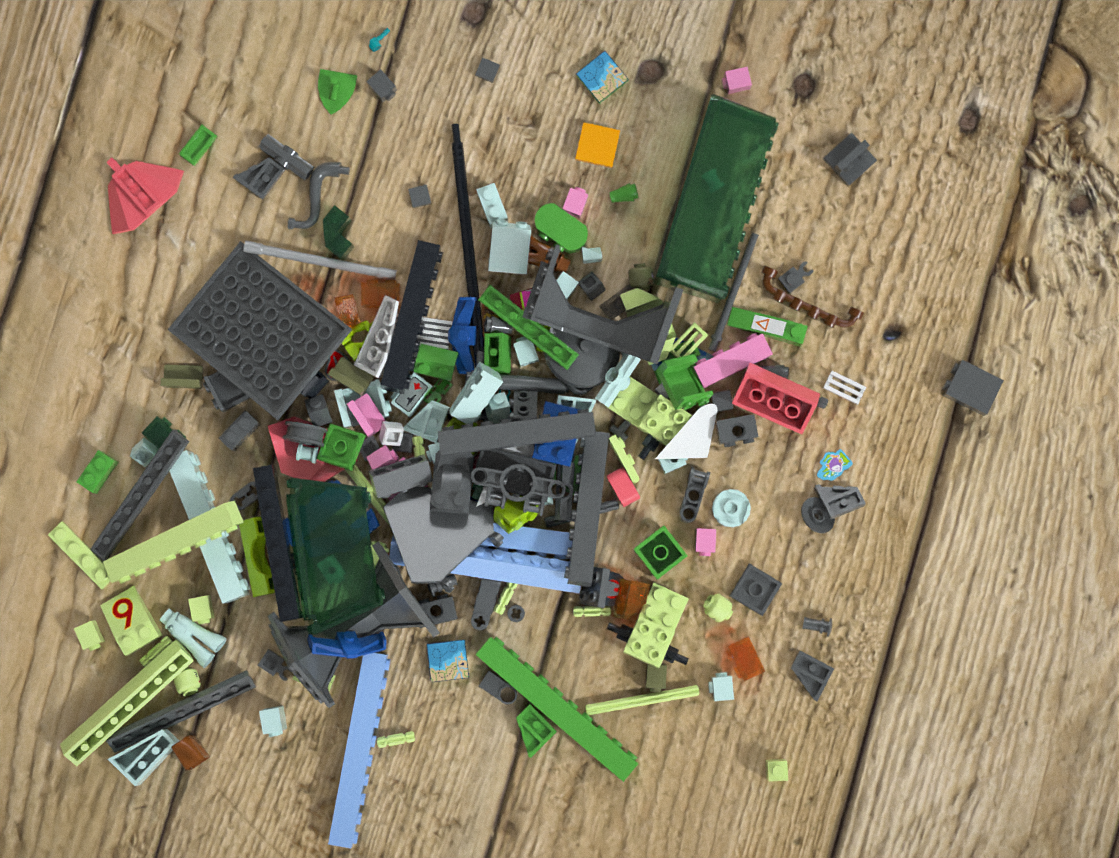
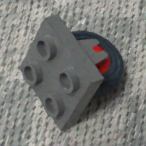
[579,567,627,608]

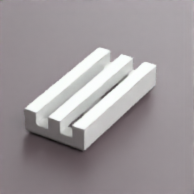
[823,371,866,405]

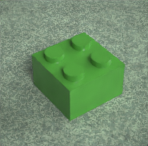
[633,525,688,580]

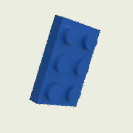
[532,401,581,467]

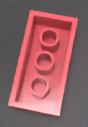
[732,363,820,434]

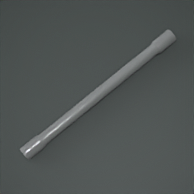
[243,240,397,281]

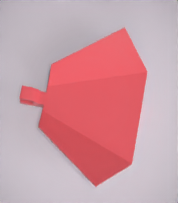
[107,157,184,234]
[268,416,358,495]

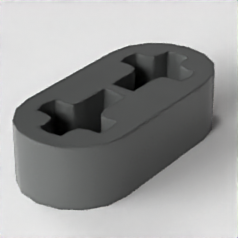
[230,482,258,511]

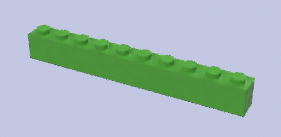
[476,636,638,782]

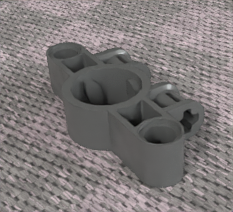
[471,464,565,516]

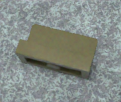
[328,357,374,396]
[161,364,203,389]

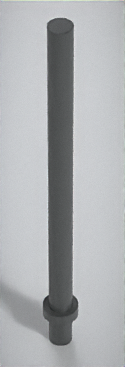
[708,233,759,352]

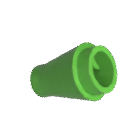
[609,183,639,203]

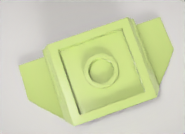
[620,288,676,366]

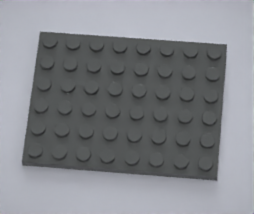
[167,241,352,420]

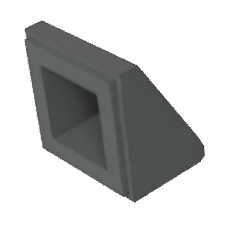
[578,272,606,301]

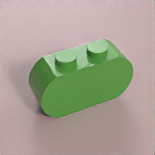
[535,203,588,253]

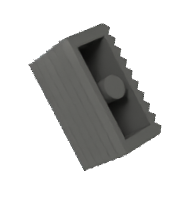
[219,410,261,451]

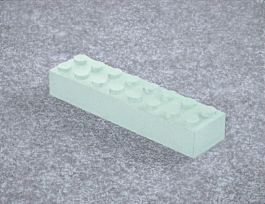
[170,450,251,603]

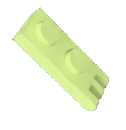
[608,435,639,484]

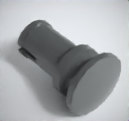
[427,574,458,597]
[802,617,833,637]

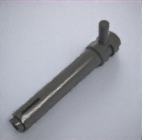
[465,351,569,394]

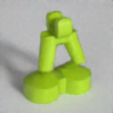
[342,320,373,362]

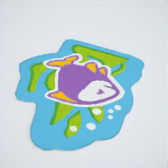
[817,449,853,481]

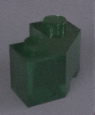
[323,205,354,261]

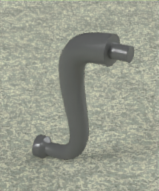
[288,162,350,230]

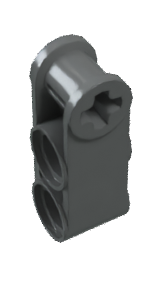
[679,467,710,523]
[471,578,501,630]

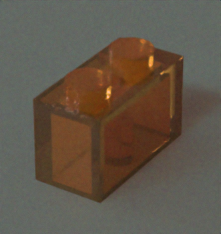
[361,279,401,308]
[725,636,765,681]

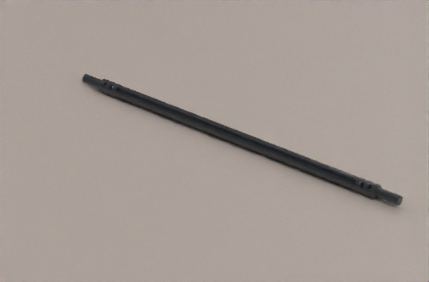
[452,124,489,422]

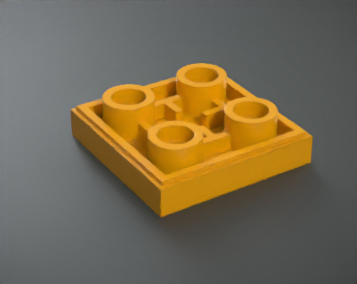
[575,122,620,168]

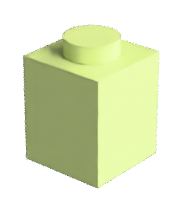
[188,595,215,625]
[74,620,105,651]
[765,759,788,781]

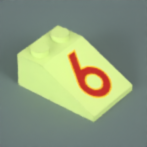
[100,586,163,656]

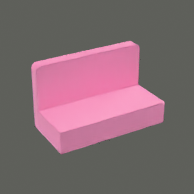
[347,393,386,437]

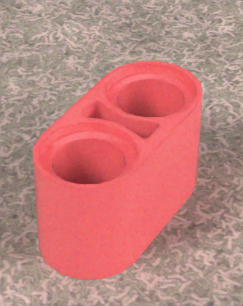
[606,467,640,507]

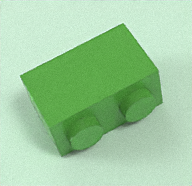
[484,333,511,375]
[414,343,458,381]
[77,450,119,494]

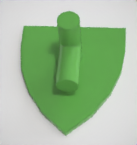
[318,69,357,115]

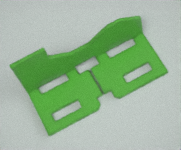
[423,378,453,404]

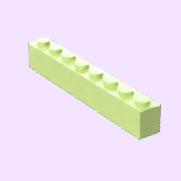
[103,501,244,584]
[60,639,194,766]

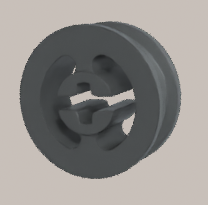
[282,421,327,447]

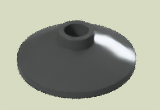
[801,497,835,533]

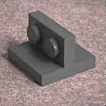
[823,133,877,187]

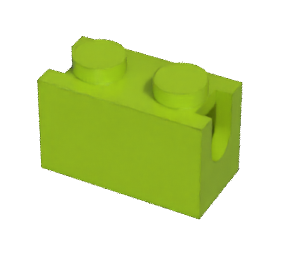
[493,494,538,534]

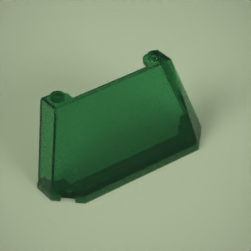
[286,478,385,635]

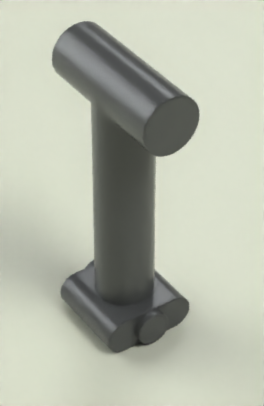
[609,420,631,442]

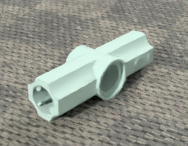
[595,353,641,408]

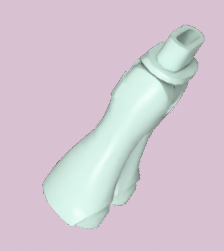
[160,608,227,668]

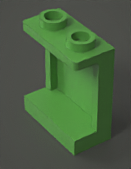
[656,354,714,410]

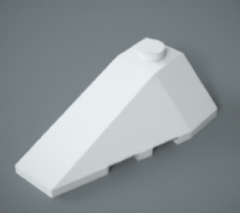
[354,295,399,378]

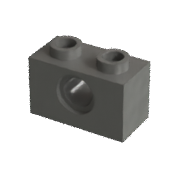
[715,414,759,447]
[418,594,458,628]

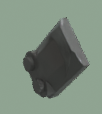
[430,450,474,514]

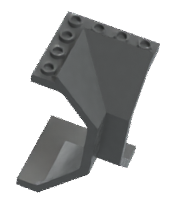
[522,245,683,364]
[268,541,440,708]

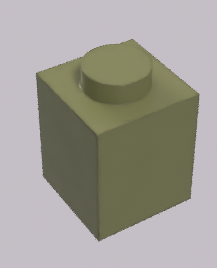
[645,664,667,692]

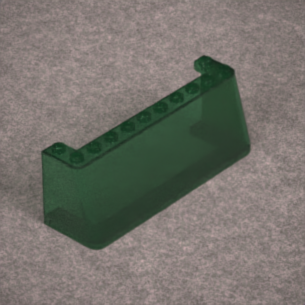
[654,94,779,303]

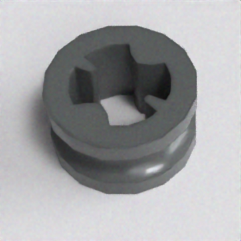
[508,605,525,622]

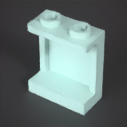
[488,220,531,274]
[334,379,392,429]

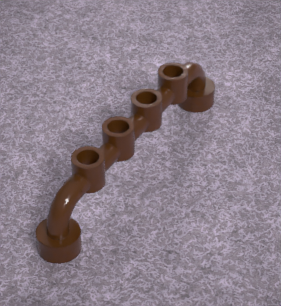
[761,265,864,328]

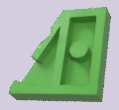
[516,704,557,758]

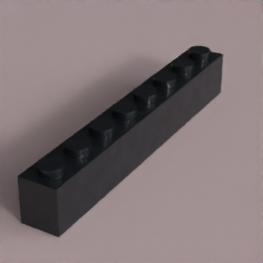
[381,240,443,394]
[253,464,303,622]

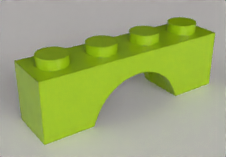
[239,517,275,597]

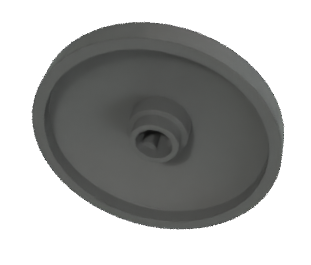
[544,327,620,388]

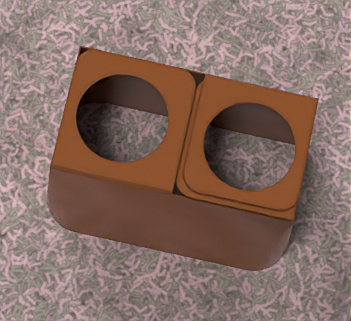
[171,735,210,771]

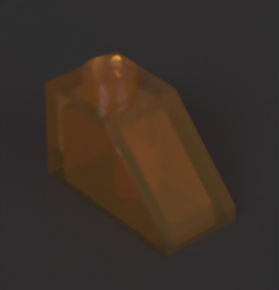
[334,294,361,327]
[613,579,650,619]

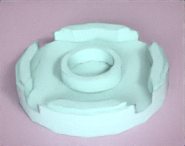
[712,489,751,528]

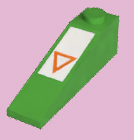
[727,307,808,347]

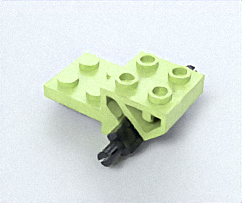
[606,376,692,461]
[606,583,689,669]

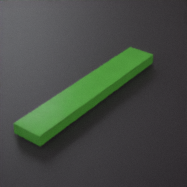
[479,285,579,370]

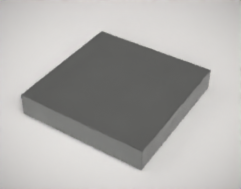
[729,563,782,616]

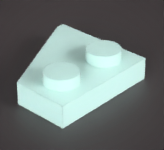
[403,400,450,443]

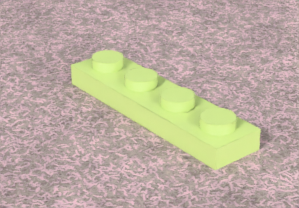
[48,521,111,589]

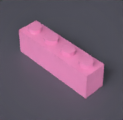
[693,333,773,388]

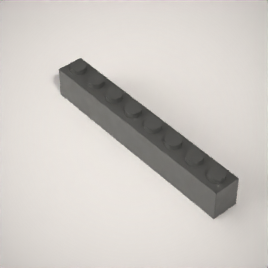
[438,409,596,456]
[564,431,609,587]

